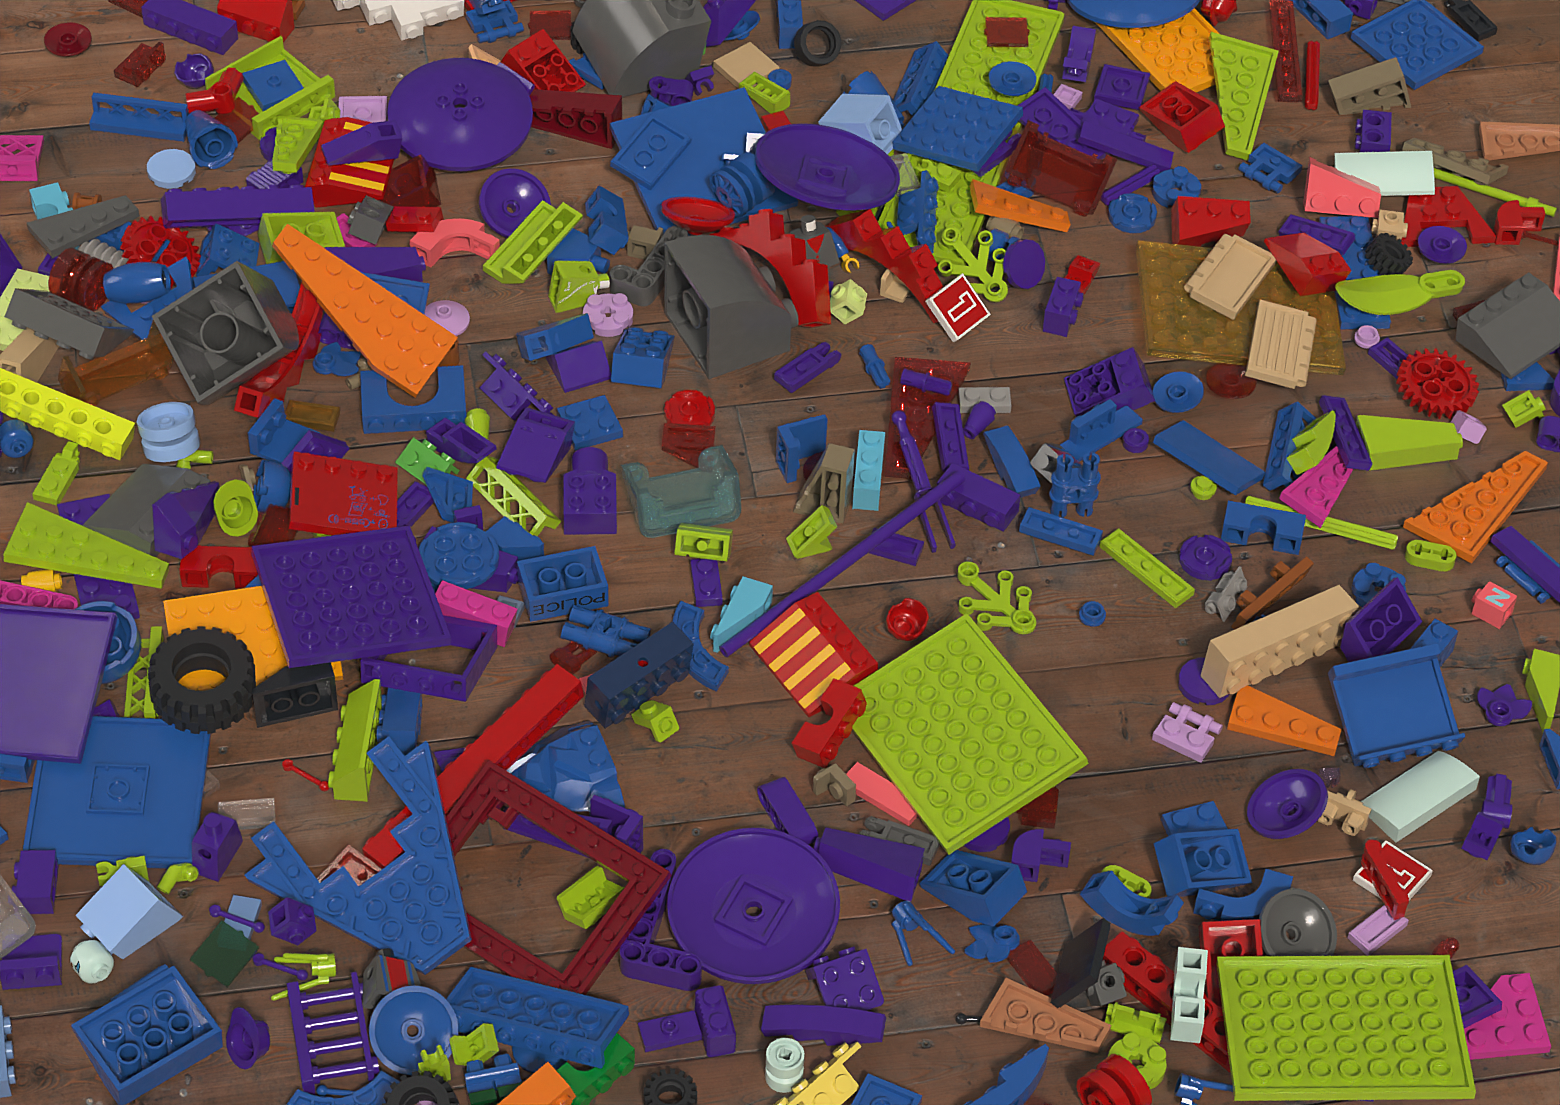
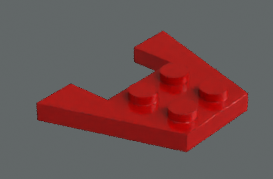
[1401,186,1497,247]

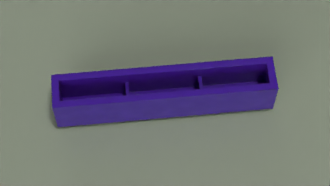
[161,185,315,228]

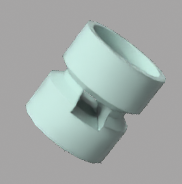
[765,1038,805,1093]

